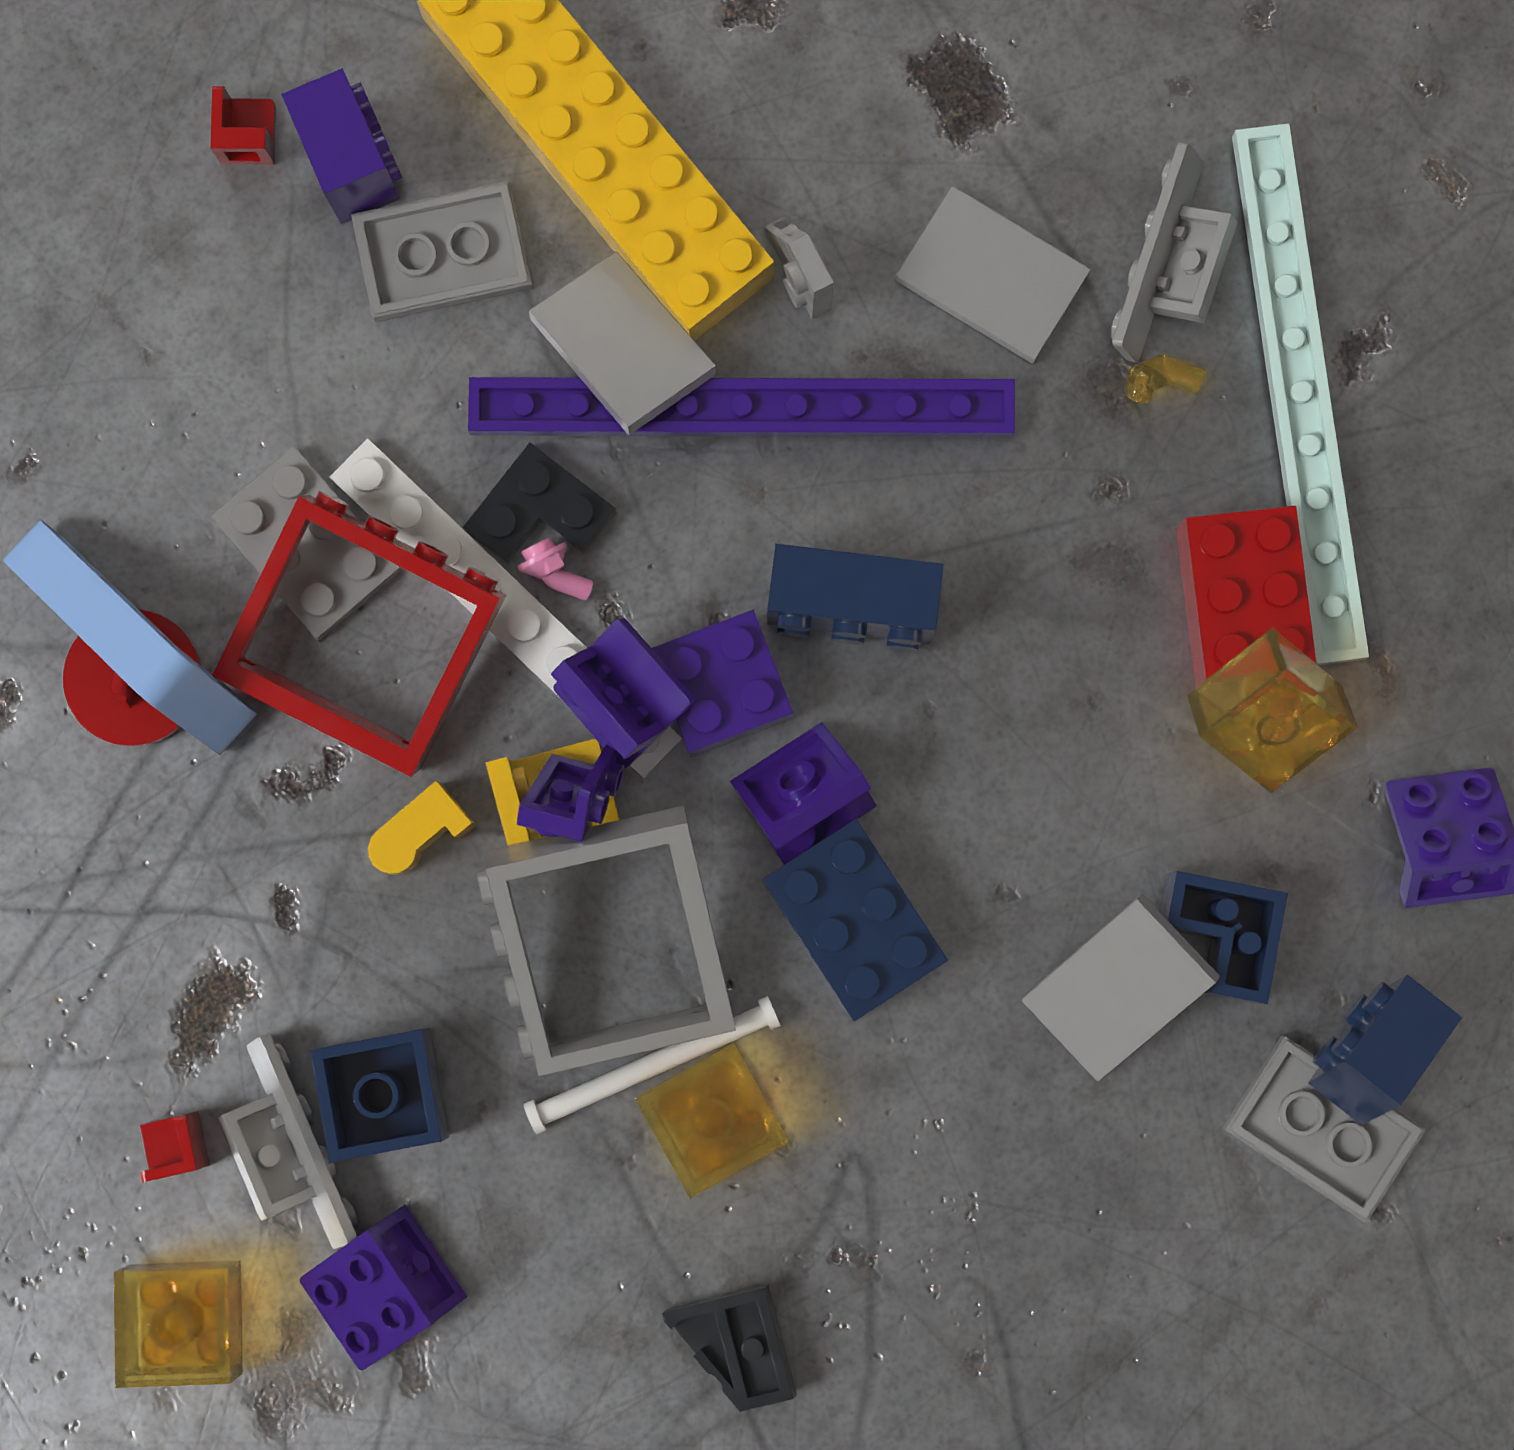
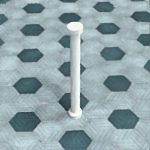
[523,996,781,1135]

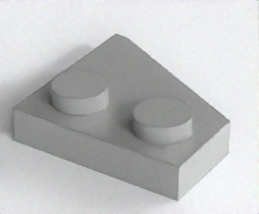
[764,217,834,319]

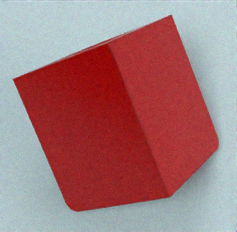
[210,86,276,165]
[140,1111,210,1183]

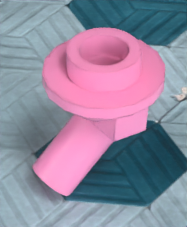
[517,537,593,601]

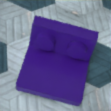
[1385,768,1514,908]
[300,1204,467,1371]

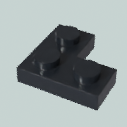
[462,442,617,564]

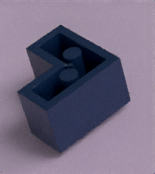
[1160,871,1288,1004]

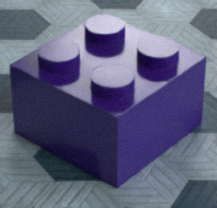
[281,68,403,224]
[652,609,793,758]

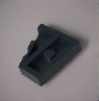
[662,1284,797,1412]

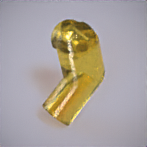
[1124,355,1206,403]

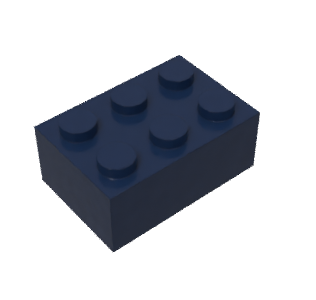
[767,543,944,651]
[762,818,949,1022]

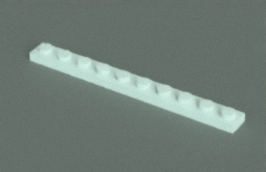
[1232,123,1369,666]

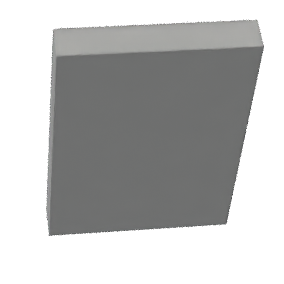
[351,180,533,322]
[895,186,1091,364]
[529,252,716,435]
[1021,893,1220,1082]
[1222,1036,1426,1223]

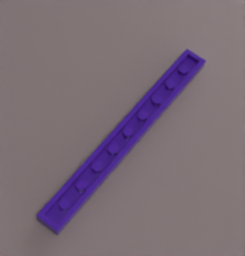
[468,377,1015,437]

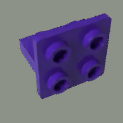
[551,618,695,768]

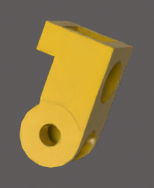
[368,781,477,876]

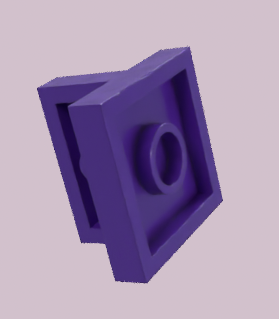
[730,722,877,865]

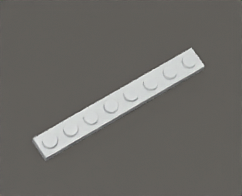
[330,438,682,779]

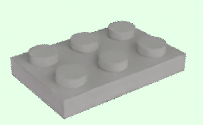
[210,445,402,642]

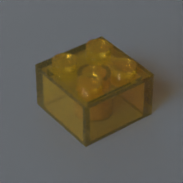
[1187,628,1359,793]
[635,1041,790,1199]
[113,1260,243,1388]

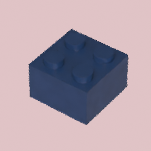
[1308,974,1462,1125]
[310,1028,449,1163]

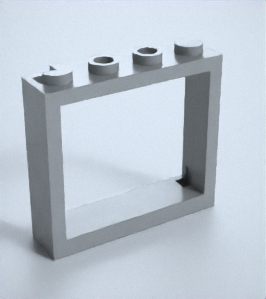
[477,805,736,1076]

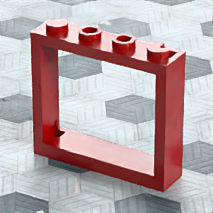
[212,491,507,777]

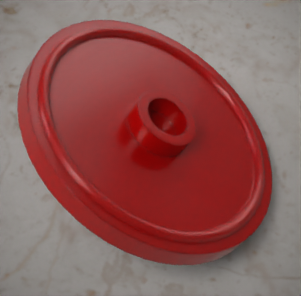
[63,610,201,747]

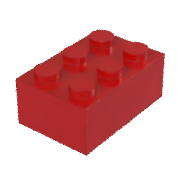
[1176,506,1317,689]

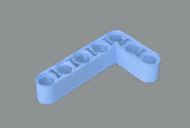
[3,519,257,755]

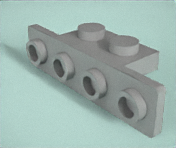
[1111,142,1238,363]
[217,1033,358,1249]

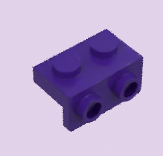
[517,744,624,842]

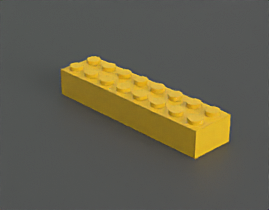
[416,0,775,341]

